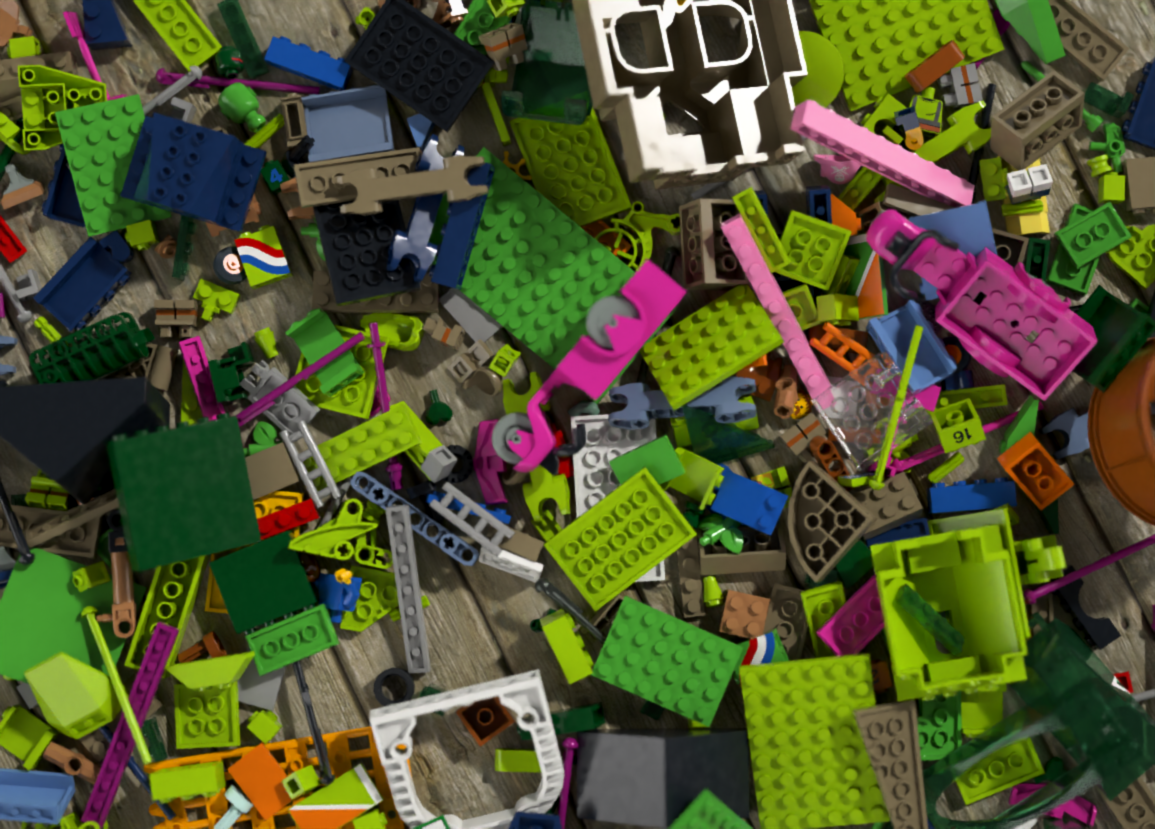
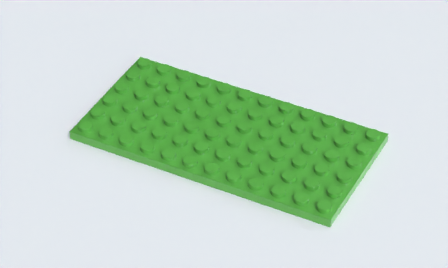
[428,147,678,404]

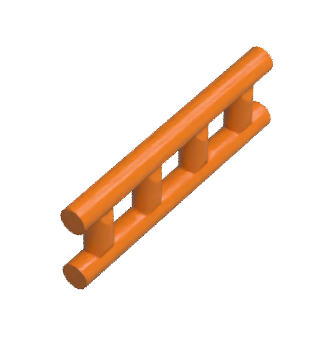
[809,322,892,389]

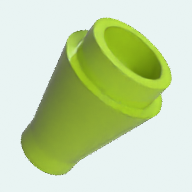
[254,327,279,359]
[703,576,724,608]

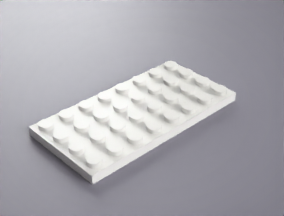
[571,414,665,582]

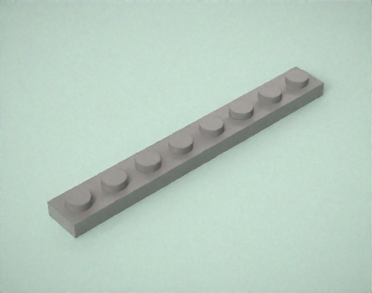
[386,505,431,674]

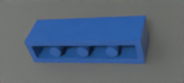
[264,36,353,91]
[926,477,1017,514]

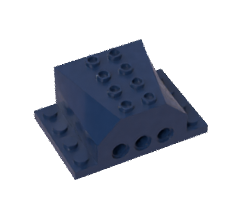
[120,112,267,233]

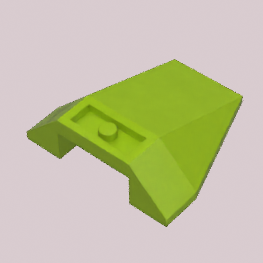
[17,65,107,151]
[24,652,130,739]

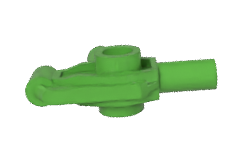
[1089,122,1125,173]

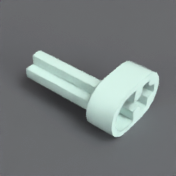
[213,785,253,829]

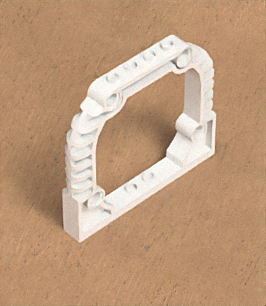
[369,669,564,829]

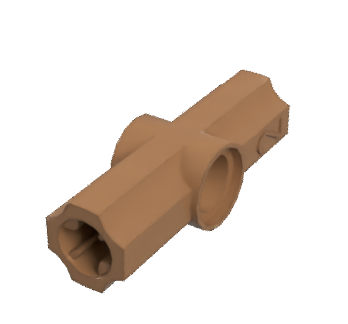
[774,364,800,419]
[42,741,101,785]

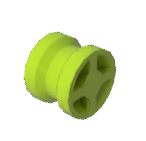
[1087,154,1112,177]
[362,500,386,524]

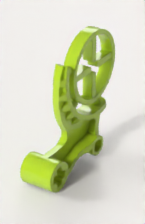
[595,201,681,272]

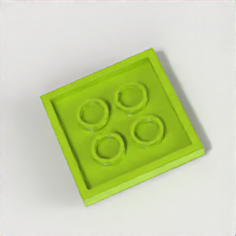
[775,209,852,291]
[174,681,240,749]

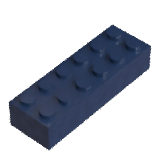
[429,163,495,290]

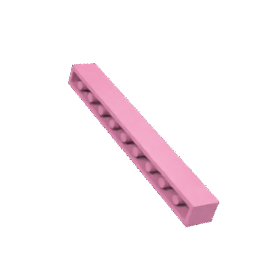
[790,100,975,208]
[721,214,838,413]

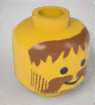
[789,389,815,420]

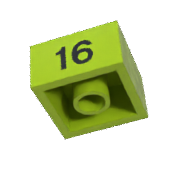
[929,398,986,454]

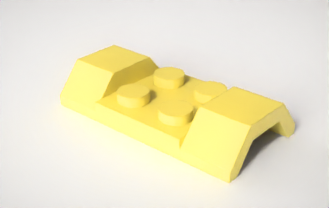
[997,156,1050,236]

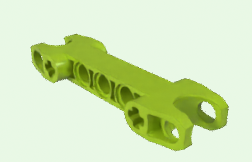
[873,100,991,204]
[503,372,570,522]

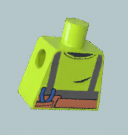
[898,86,943,138]

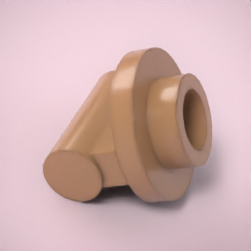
[154,234,178,259]

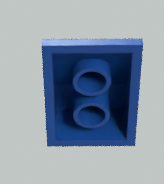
[711,471,788,536]

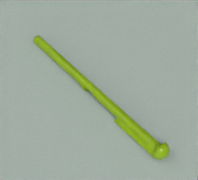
[869,325,923,490]
[81,606,152,765]

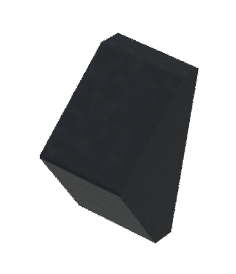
[0,377,170,504]
[577,728,749,829]

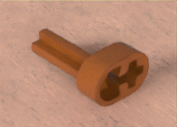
[177,631,227,663]

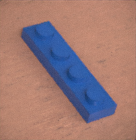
[425,491,511,524]

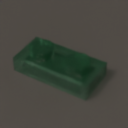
[142,717,168,762]

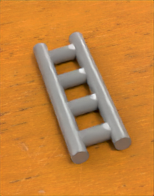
[279,420,342,509]
[429,482,515,557]

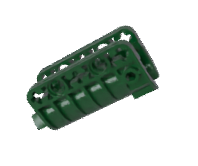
[29,312,155,384]

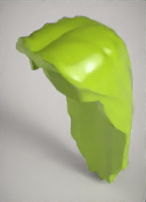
[360,313,424,351]

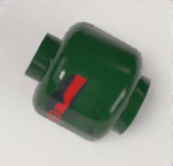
[215,46,244,79]

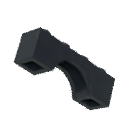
[1048,565,1121,650]

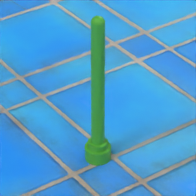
[1021,61,1104,133]

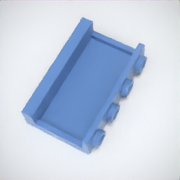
[866,300,957,398]
[0,768,75,824]

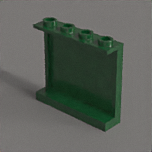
[1072,285,1155,393]
[209,530,319,636]

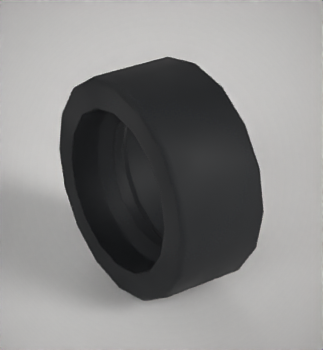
[374,668,415,706]

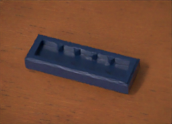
[866,518,930,549]

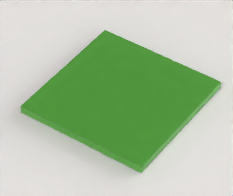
[0,546,147,684]

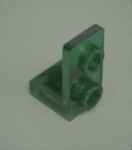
[1084,82,1134,119]

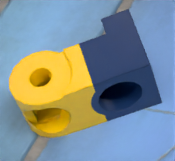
[894,106,924,150]

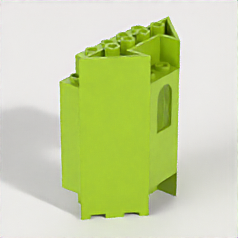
[870,524,1027,701]

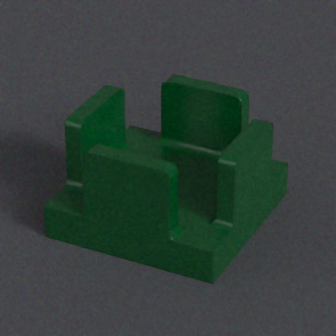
[208,356,248,406]

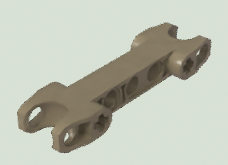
[336,155,489,215]

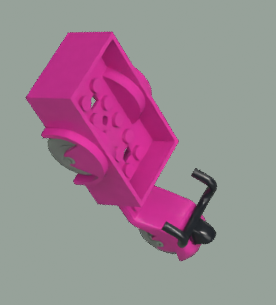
[866,209,1097,401]
[492,259,687,476]

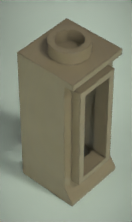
[280,93,307,150]

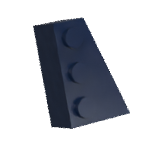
[82,0,133,50]

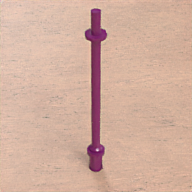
[367,322,404,490]

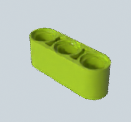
[495,748,542,773]

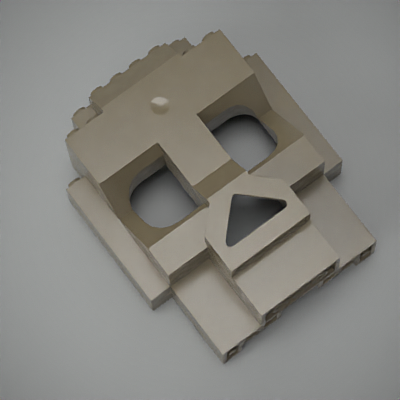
[572,0,808,190]

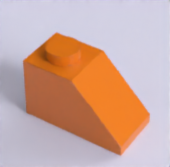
[831,194,862,236]

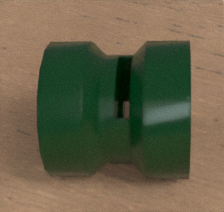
[682,501,706,529]

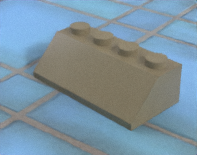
[0,51,79,103]
[697,522,786,575]

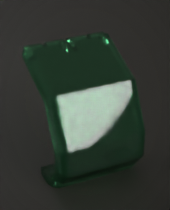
[501,0,593,125]

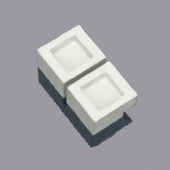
[1005,164,1053,205]

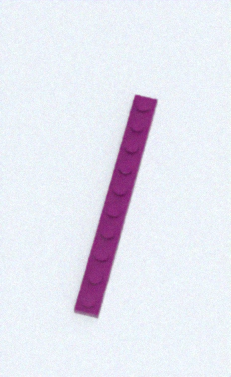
[81,622,179,829]

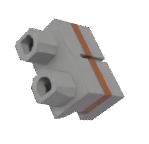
[937,63,983,110]

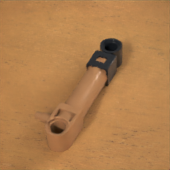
[96,510,137,638]

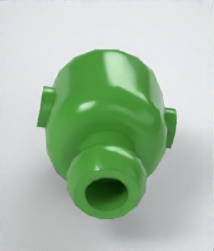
[218,82,266,133]

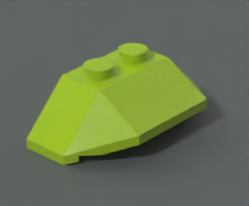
[167,651,255,692]

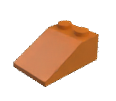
[997,432,1075,511]

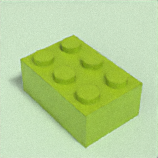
[540,609,594,684]
[150,760,226,803]

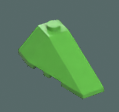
[994,0,1065,64]

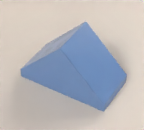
[406,114,435,152]

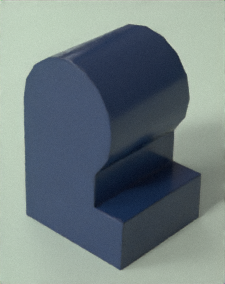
[99,230,134,263]
[941,370,974,391]

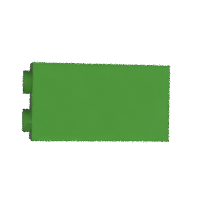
[285,308,365,397]

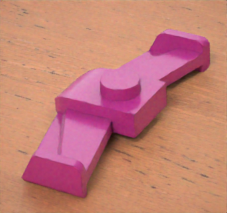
[473,419,508,505]
[1008,782,1097,827]

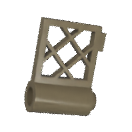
[108,342,179,394]

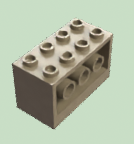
[990,70,1085,171]
[679,198,749,290]

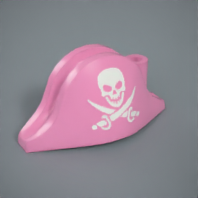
[814,154,862,184]

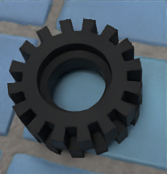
[443,445,474,483]

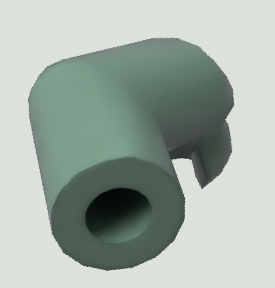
[567,401,600,416]

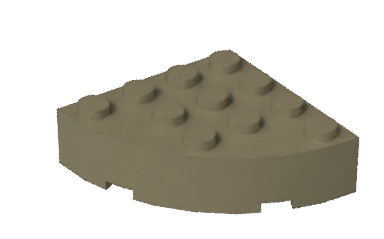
[788,461,878,582]

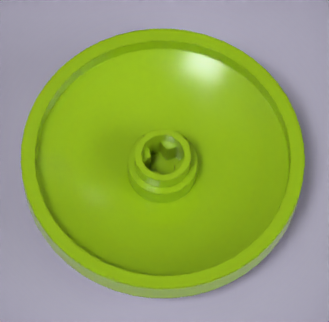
[791,31,844,108]

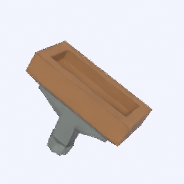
[1,164,45,210]

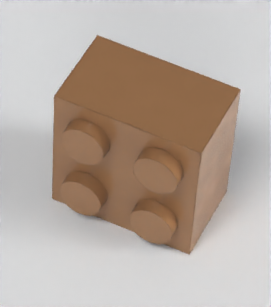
[718,589,770,639]

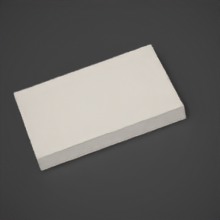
[479,546,544,583]

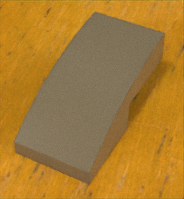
[447,339,494,384]

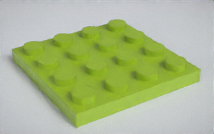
[294,325,390,420]

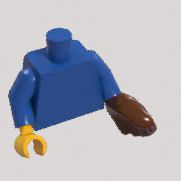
[299,553,362,623]

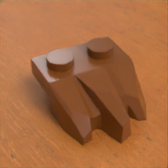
[735,351,783,402]

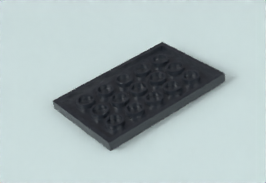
[345,0,495,133]
[312,200,421,307]

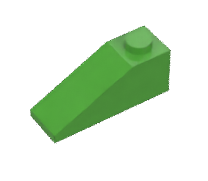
[999,395,1039,454]

